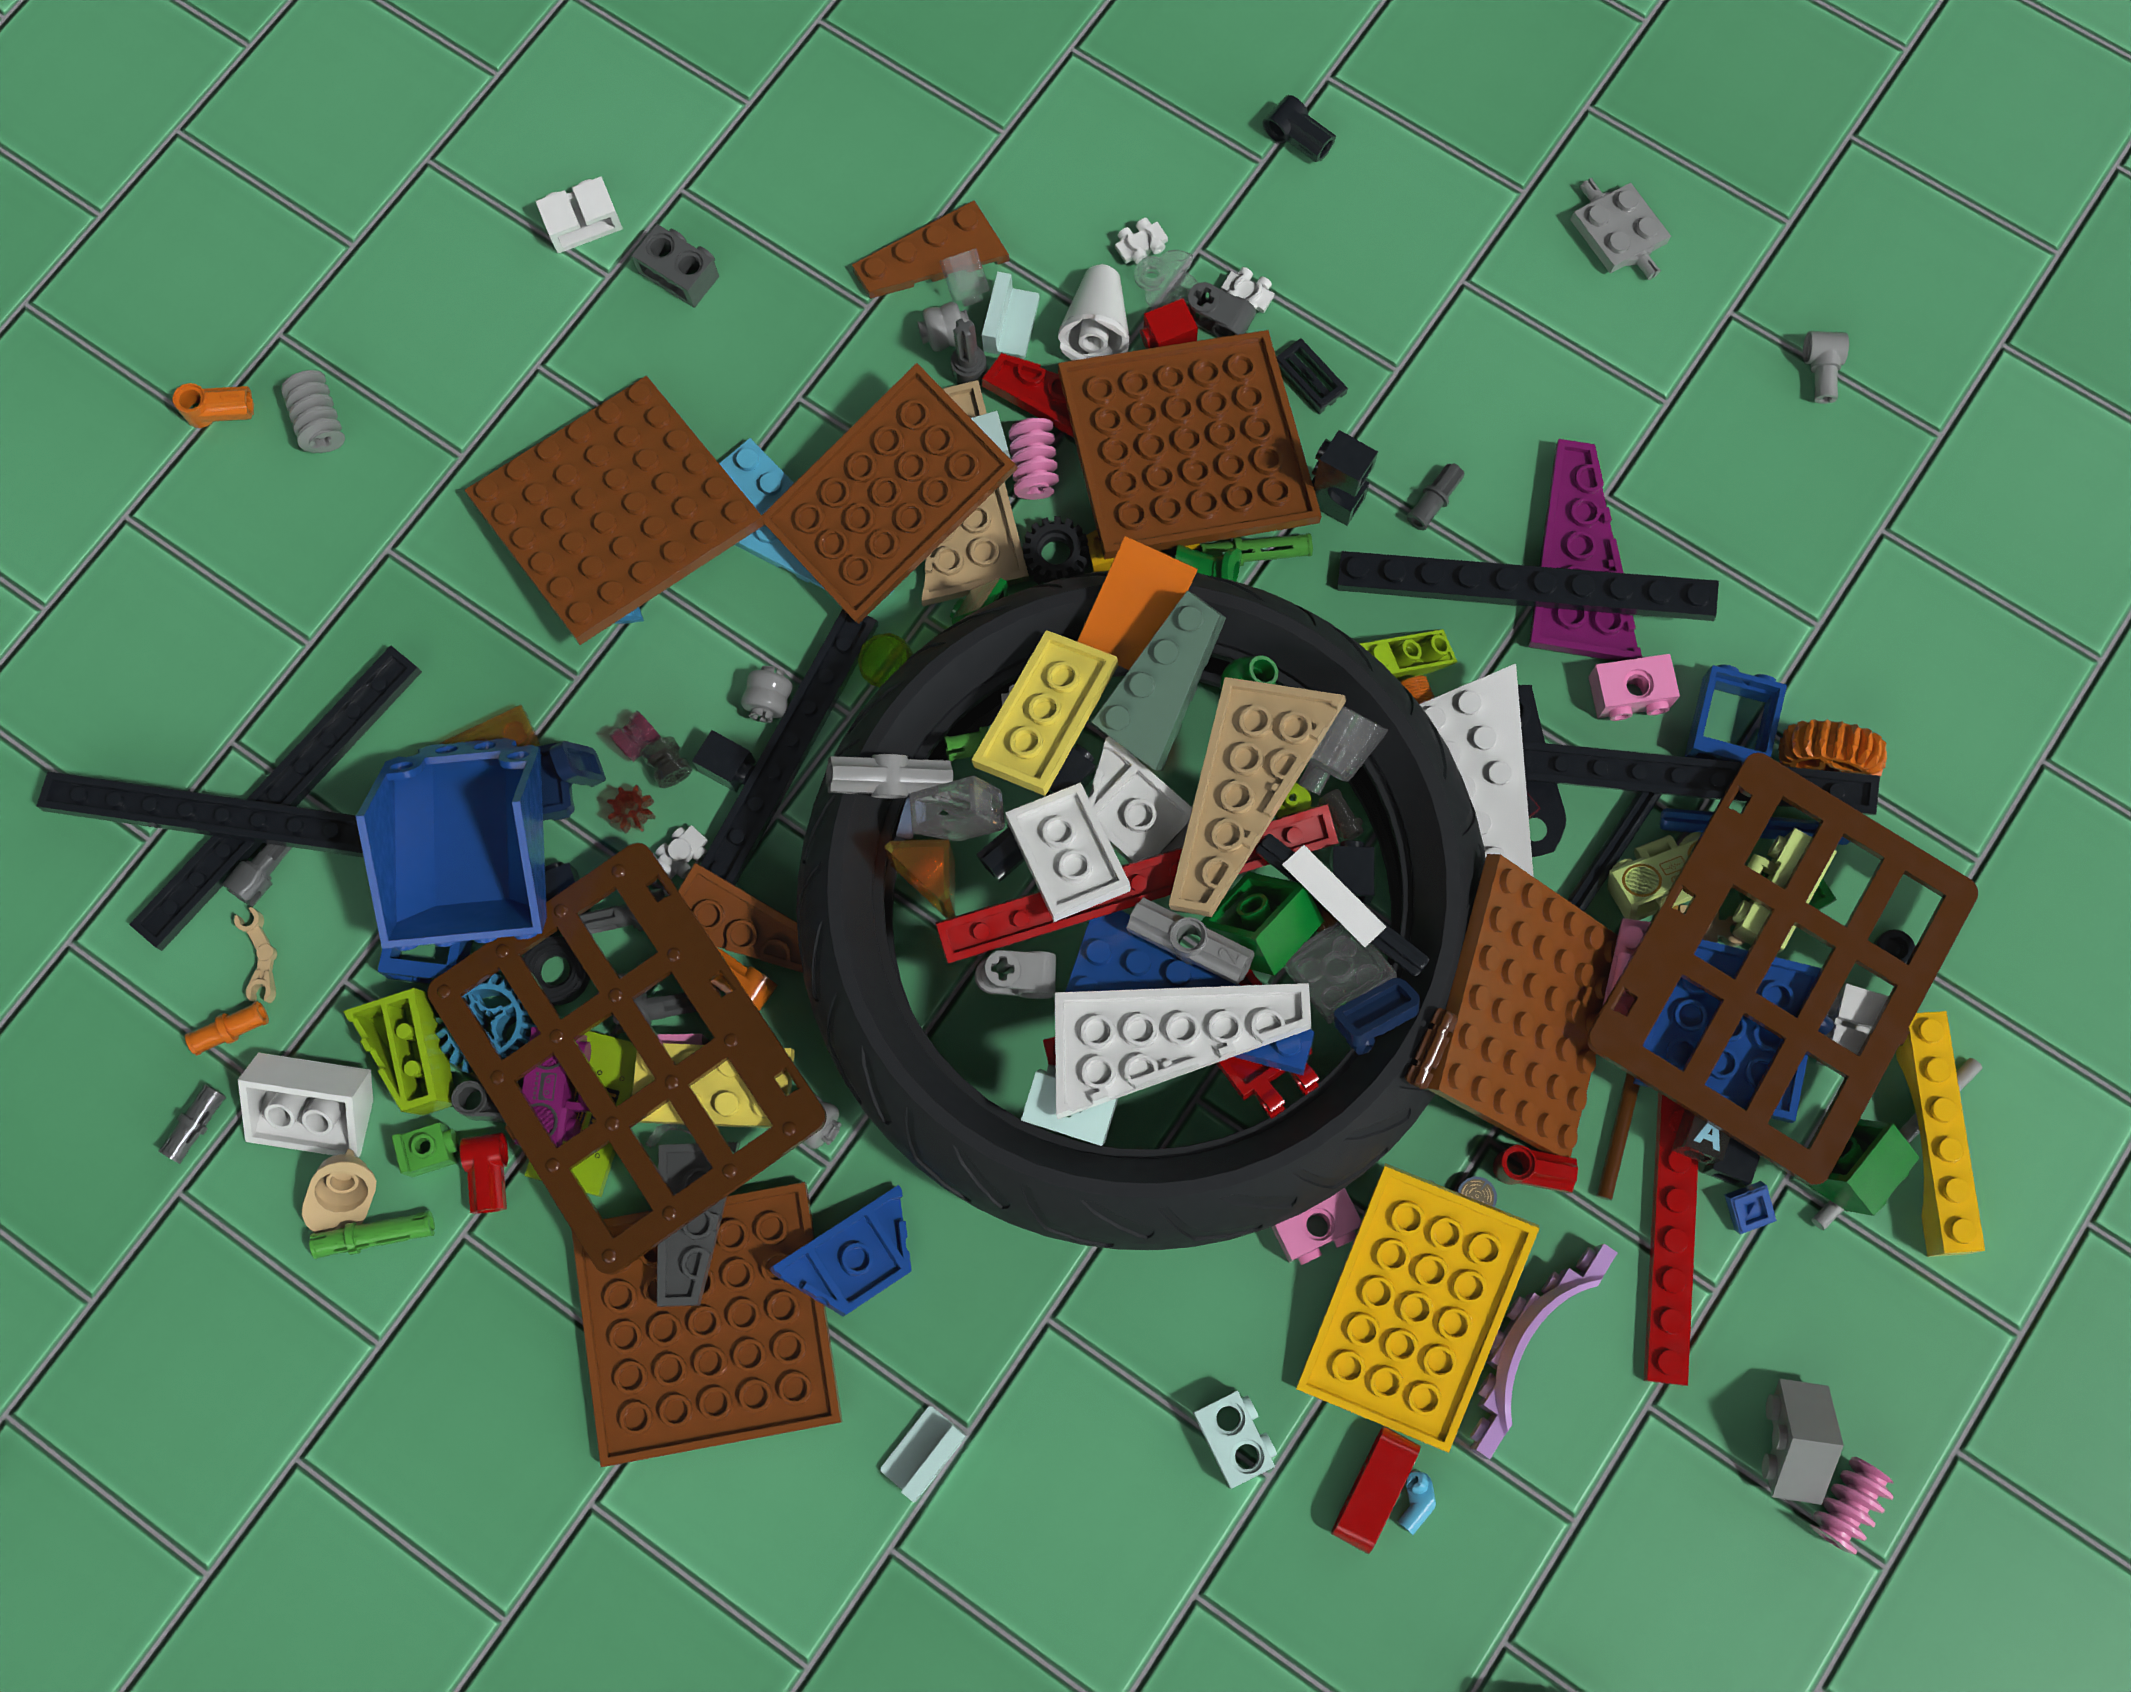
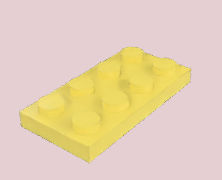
[971,630,1119,796]
[632,1043,795,1128]

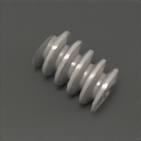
[281,370,345,453]

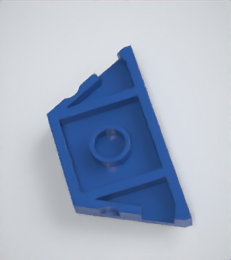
[770,1185,912,1317]

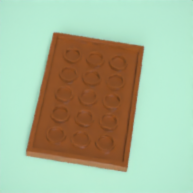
[762,363,1018,624]

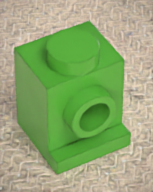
[392,1122,459,1177]

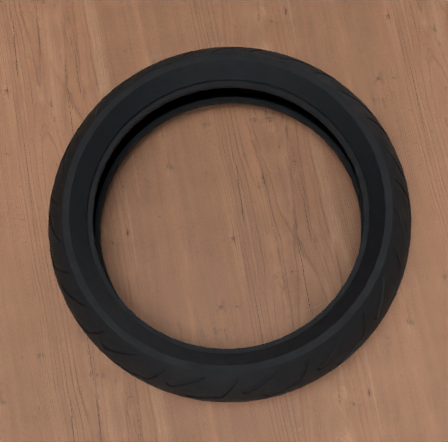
[796,571,1486,1250]

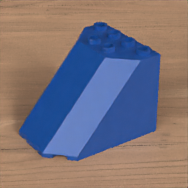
[356,738,547,951]

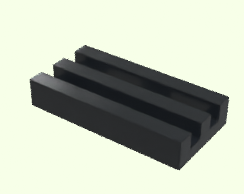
[1276,338,1348,415]

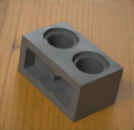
[631,224,719,308]

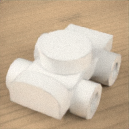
[1115,218,1168,264]
[1221,267,1275,313]
[655,825,709,879]

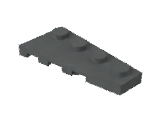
[657,1142,740,1307]

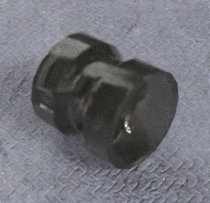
[641,736,692,788]

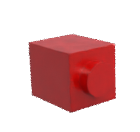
[1140,298,1198,349]

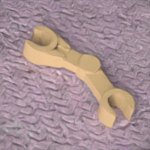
[234,907,277,1004]

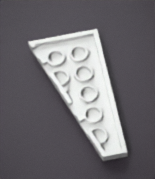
[1419,664,1534,877]
[1055,983,1311,1119]

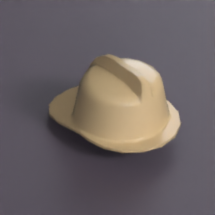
[302,1149,377,1233]

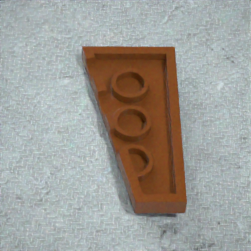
[852,200,1009,299]
[678,863,803,973]

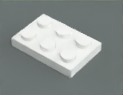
[1005,783,1131,922]

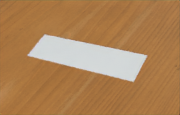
[1282,845,1386,947]

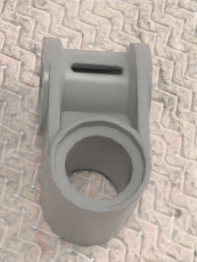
[974,950,1056,999]

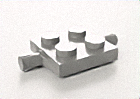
[1570,178,1671,280]

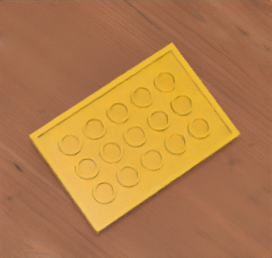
[1296,1163,1540,1453]

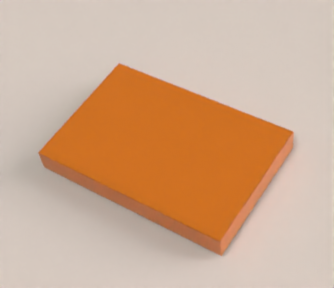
[1077,536,1198,670]

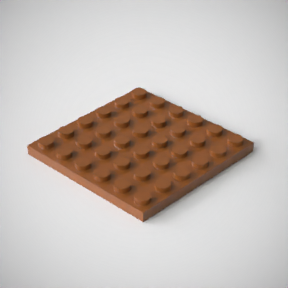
[1058,330,1322,560]
[465,375,765,645]
[1427,854,1618,1158]
[571,1182,843,1467]

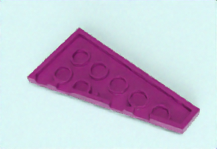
[1528,439,1642,661]

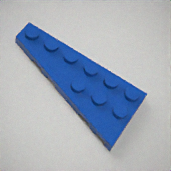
[1065,910,1314,1075]

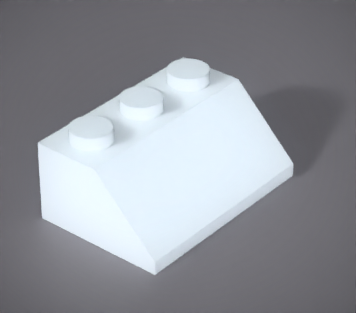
[238,1053,373,1158]

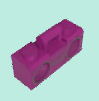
[515,1027,598,1147]

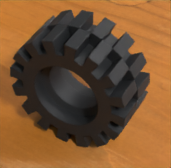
[1022,516,1089,584]

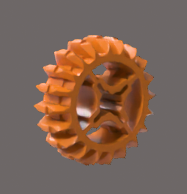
[1778,719,1887,777]

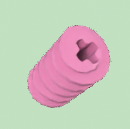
[1009,418,1059,500]
[1810,1457,1894,1555]

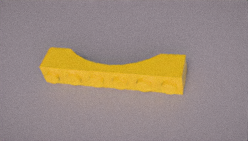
[1896,1011,1985,1257]

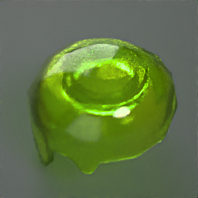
[858,633,913,688]

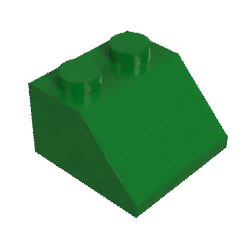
[1201,872,1324,976]
[1798,1119,1920,1216]

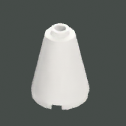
[1058,264,1130,361]

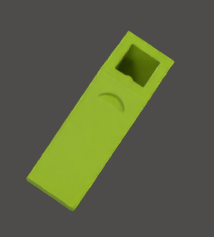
[1360,629,1457,682]

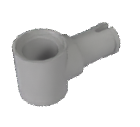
[1803,331,1849,404]

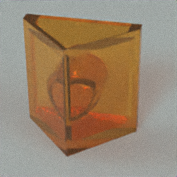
[884,839,955,919]

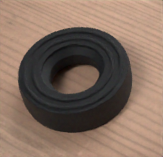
[523,936,590,1006]

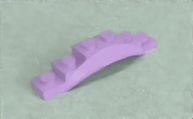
[1470,1244,1618,1459]

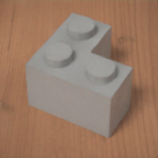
[1762,1379,1844,1505]

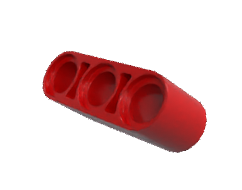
[1331,1426,1421,1554]

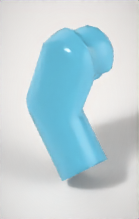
[1397,1470,1436,1535]

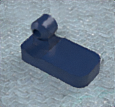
[550,741,606,787]
[537,743,575,821]
[1334,978,1420,1055]

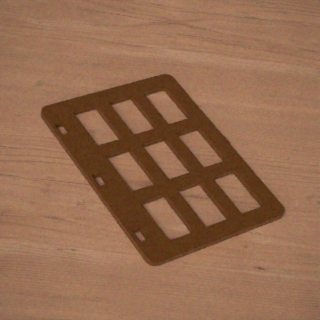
[1587,753,1978,1185]
[428,843,827,1275]

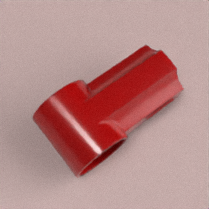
[460,1132,509,1214]
[1493,1145,1578,1193]

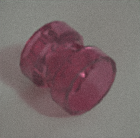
[609,710,661,762]

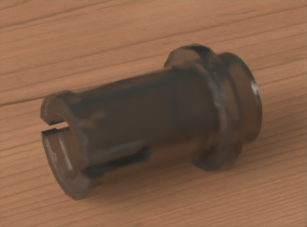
[1317,789,1364,842]

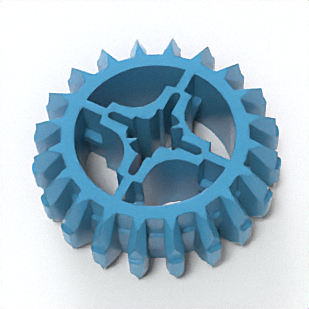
[435,973,536,1074]

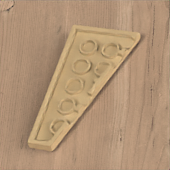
[922,380,1029,606]
[1169,677,1346,917]

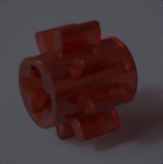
[607,785,655,834]

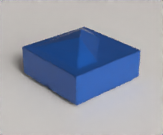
[1724,1181,1777,1235]

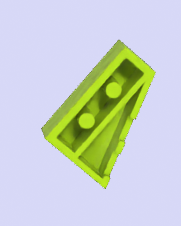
[343,988,455,1115]

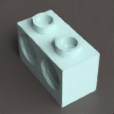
[1193,1391,1277,1489]

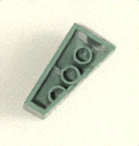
[1091,591,1226,771]

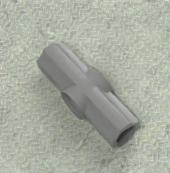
[826,754,953,799]
[1126,897,1254,986]

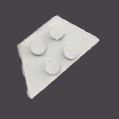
[1089,736,1192,863]

